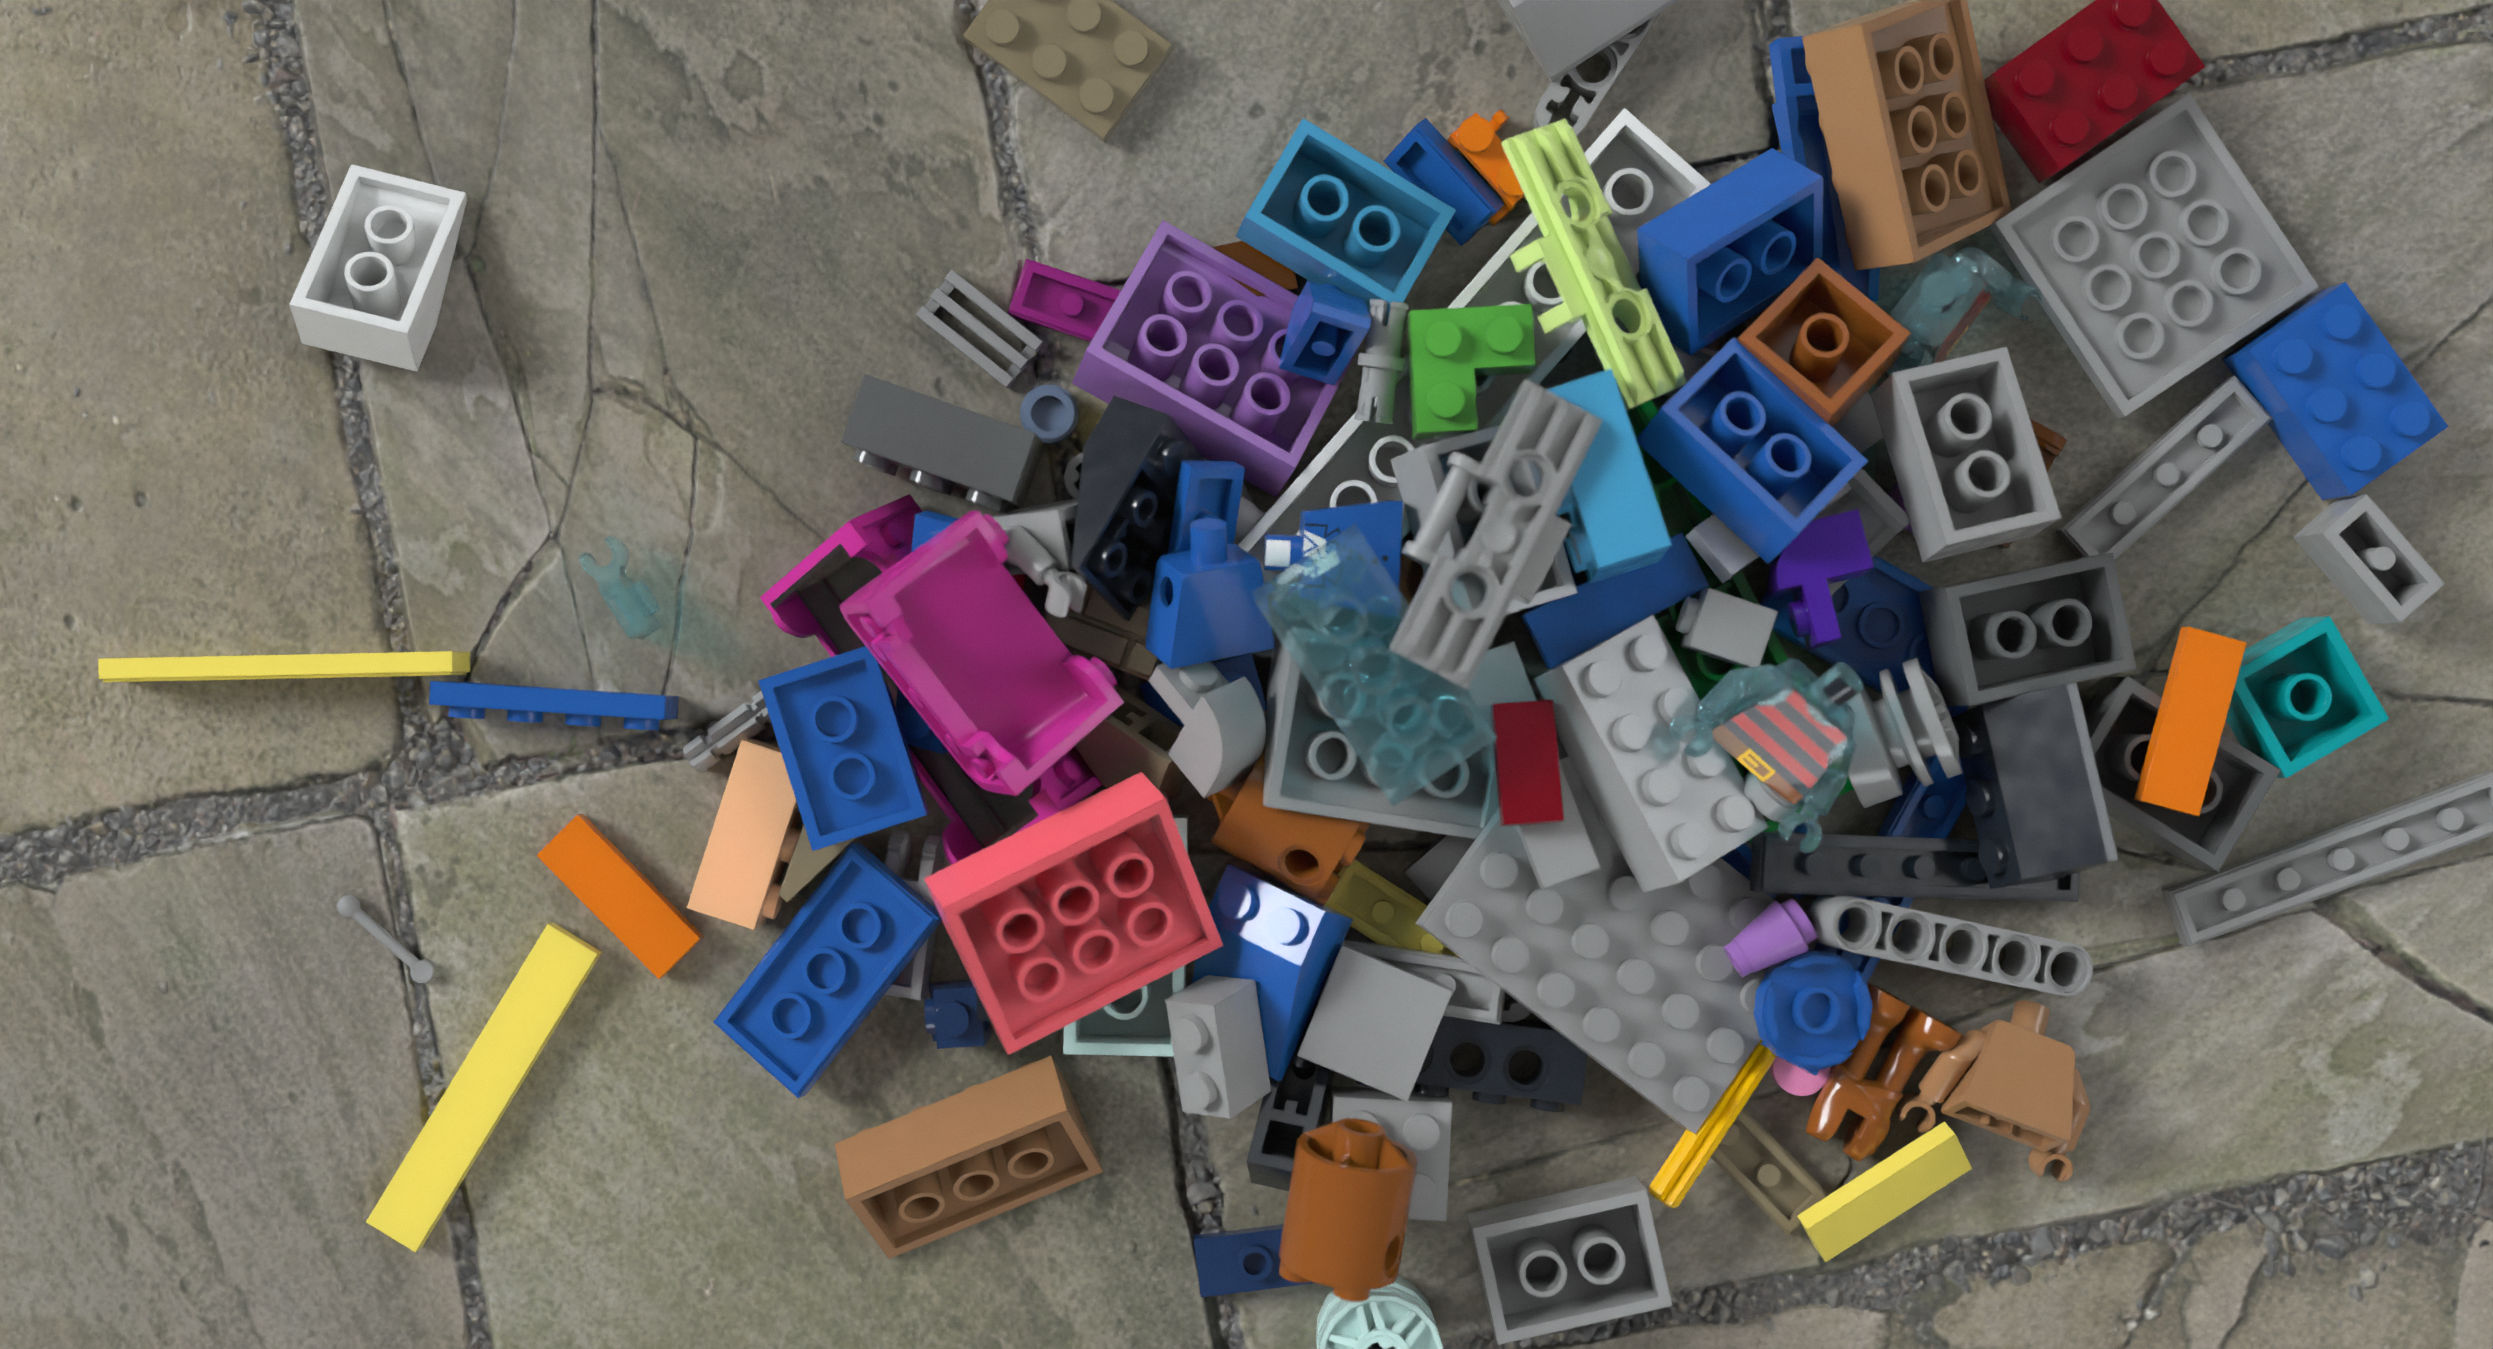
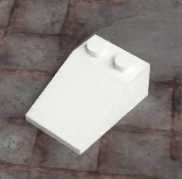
[289,164,467,372]

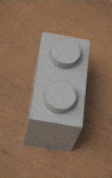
[2293,494,2445,625]
[1166,975,1271,1119]

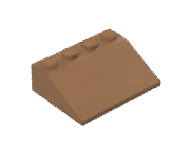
[1802,0,2012,271]

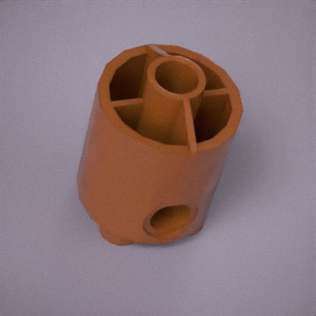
[1207,746,1371,906]
[1279,1118,1418,1302]

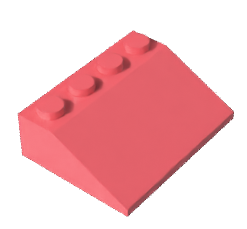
[924,772,1223,1055]

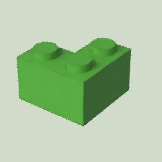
[1405,304,1536,440]

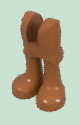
[1805,982,1963,1162]

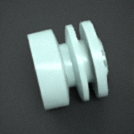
[1316,1276,1443,1349]

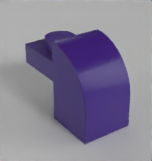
[1767,509,1874,650]

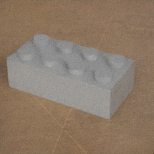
[1529,615,1769,893]

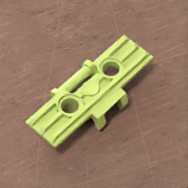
[1501,119,1687,411]

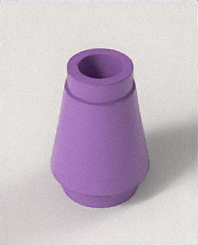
[1723,898,1818,977]

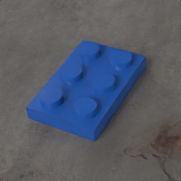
[758,646,929,851]

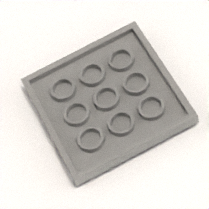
[1989,93,2319,419]

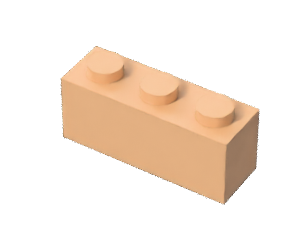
[687,738,802,930]

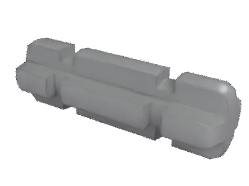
[683,691,771,772]

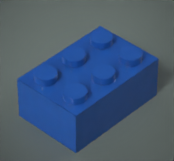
[1637,148,1823,355]
[2222,282,2448,500]
[1636,337,1868,564]

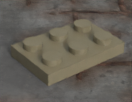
[963,0,1173,143]

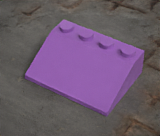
[1072,220,1362,497]

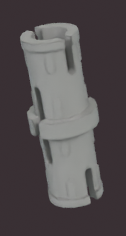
[1354,299,1409,424]

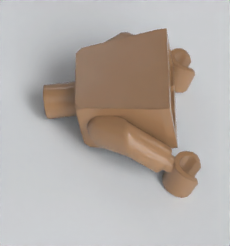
[1896,1000,2091,1182]

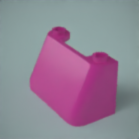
[839,510,1124,796]

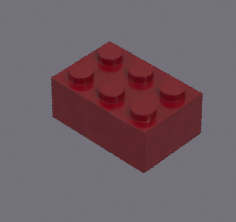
[1984,0,2205,184]

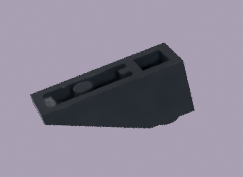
[1247,1003,1334,1191]

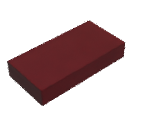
[1490,699,1564,827]

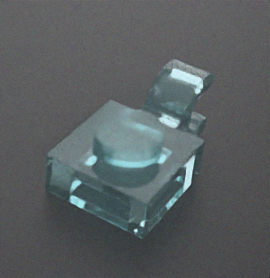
[579,536,662,639]

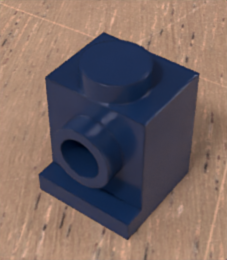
[924,979,992,1049]

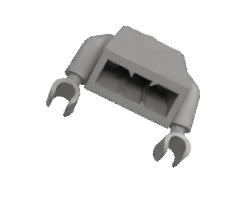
[991,498,1154,617]

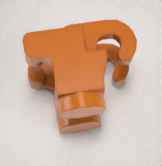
[1447,109,1526,227]

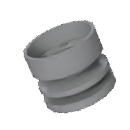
[1820,658,1963,808]

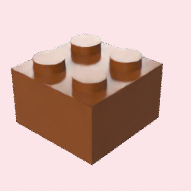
[1738,257,1911,428]

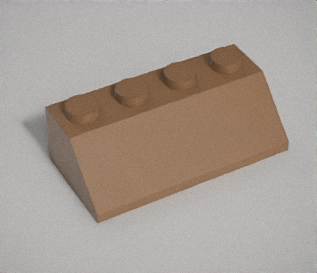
[834,1055,1103,1259]

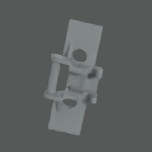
[1389,379,1603,689]

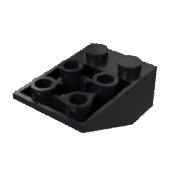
[1071,396,1206,622]

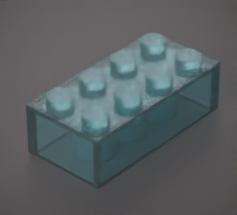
[1253,524,1497,806]

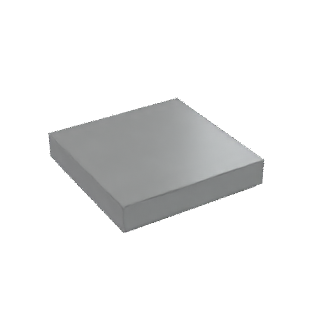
[1297,944,1453,1102]

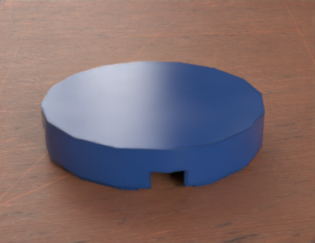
[1753,949,1873,1070]

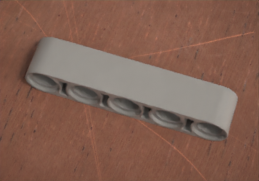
[1806,894,2093,996]

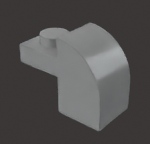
[1149,661,1266,798]

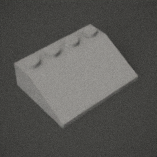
[1263,626,1499,839]

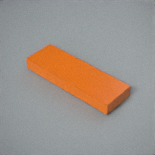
[2134,627,2247,816]
[536,813,704,979]

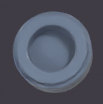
[1020,385,1079,445]

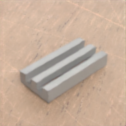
[915,269,1044,389]

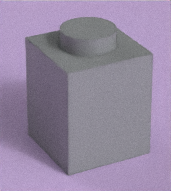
[1676,588,1778,669]

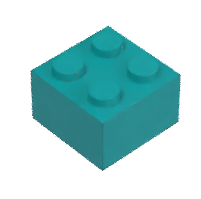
[2226,616,2389,778]

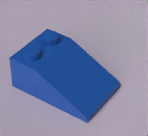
[1191,864,1353,1081]

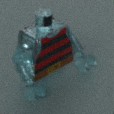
[1884,247,2042,379]
[1669,659,1863,853]

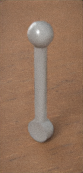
[337,895,436,983]

